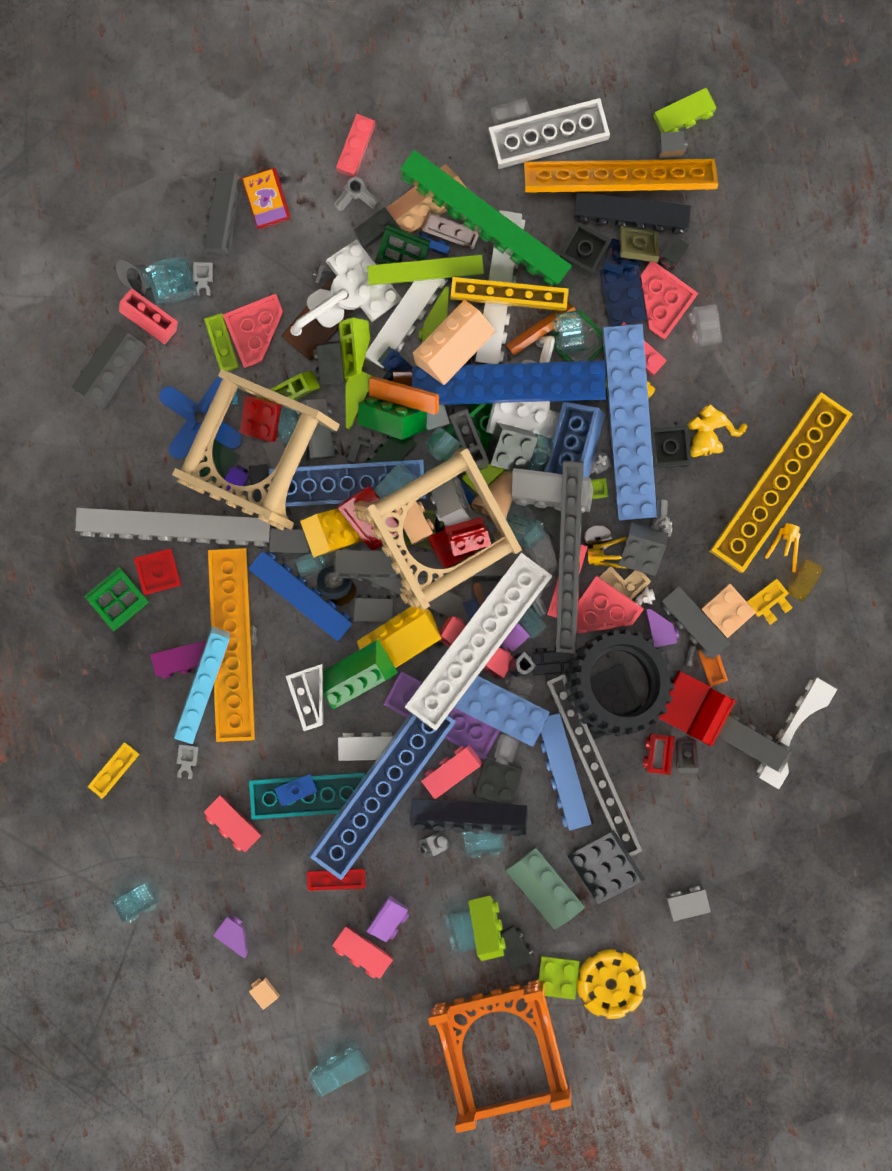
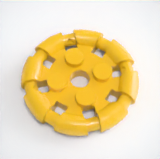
[577,949,646,1019]

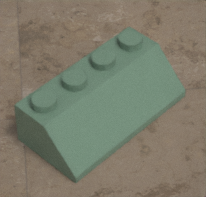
[506,846,585,930]

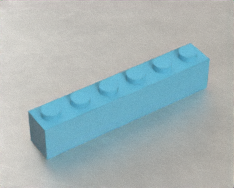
[174,627,230,744]

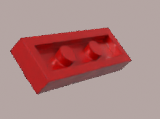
[307,868,366,891]

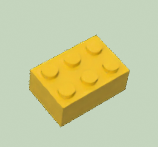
[300,508,363,558]

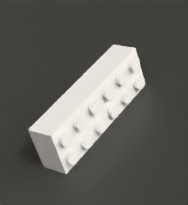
[488,98,610,169]

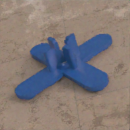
[159,377,242,459]

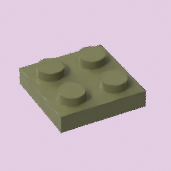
[619,226,660,262]

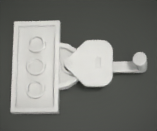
[290,239,402,336]
[486,336,560,451]

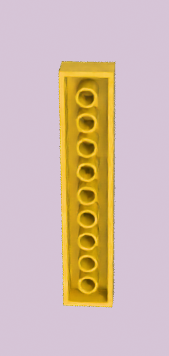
[709,392,853,573]

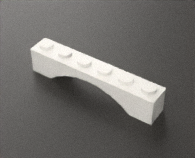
[756,677,837,789]

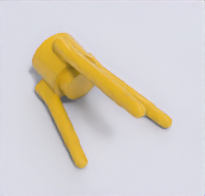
[765,523,801,572]
[588,536,628,569]

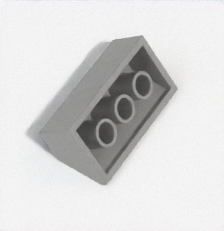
[512,468,594,513]

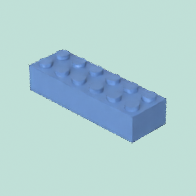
[454,676,551,747]

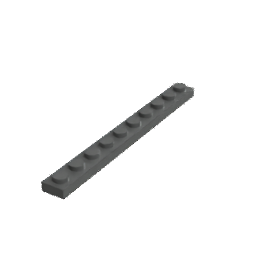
[556,460,584,654]

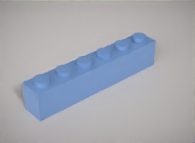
[540,712,591,831]

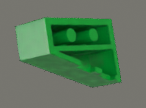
[358,397,427,440]

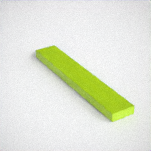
[367,255,484,286]

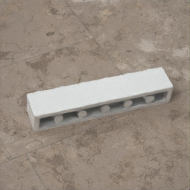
[365,278,448,370]

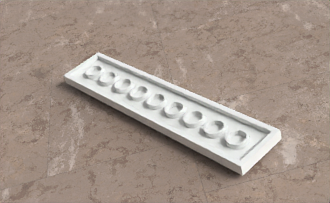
[405,553,552,731]

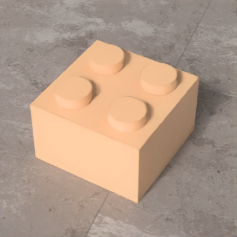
[395,501,434,545]
[700,584,756,638]

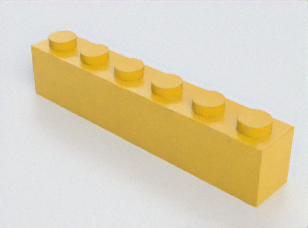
[451,277,568,311]

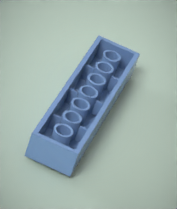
[269,459,427,507]

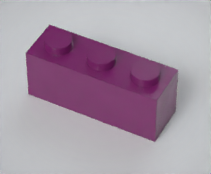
[150,640,207,679]

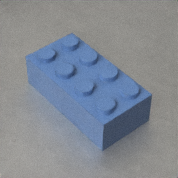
[544,402,606,478]

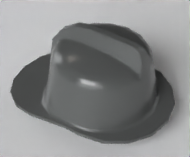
[116,259,156,296]

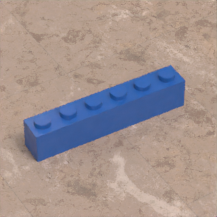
[249,551,353,642]

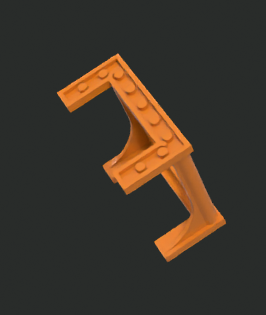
[428,979,572,1133]

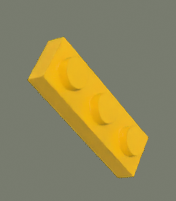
[88,742,140,799]

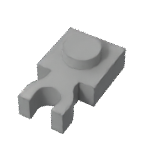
[193,262,213,296]
[177,744,199,779]

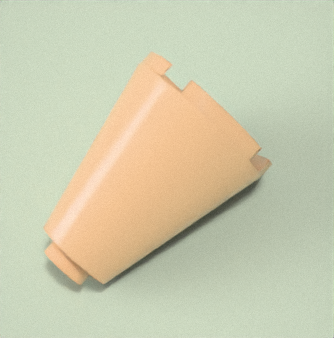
[471,470,513,523]

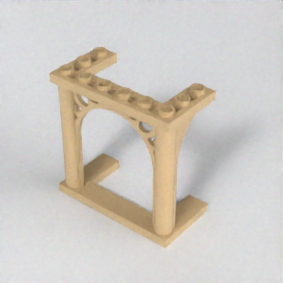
[172,369,340,530]
[353,446,522,610]

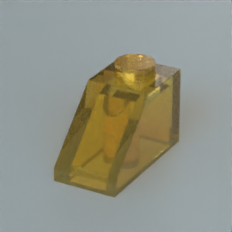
[787,559,824,602]

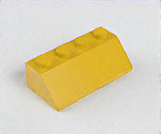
[357,606,441,668]

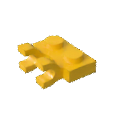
[747,579,793,625]

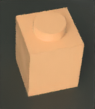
[249,977,280,1010]

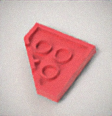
[640,262,698,340]
[223,294,283,369]
[577,576,644,634]

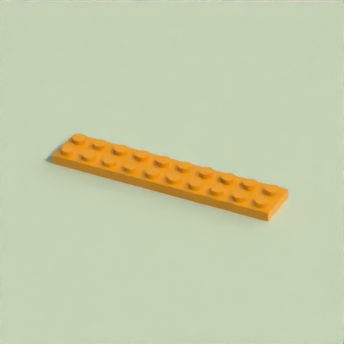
[524,159,718,193]
[208,548,255,742]

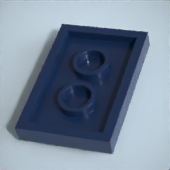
[599,269,647,326]

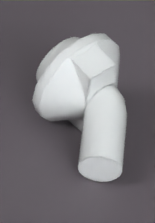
[635,586,655,606]

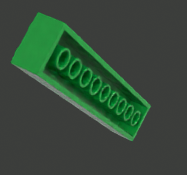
[399,150,572,287]

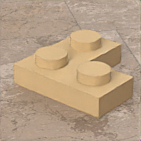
[599,566,651,600]

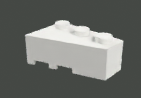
[286,664,323,731]

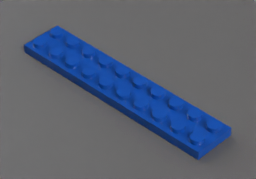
[412,361,606,405]

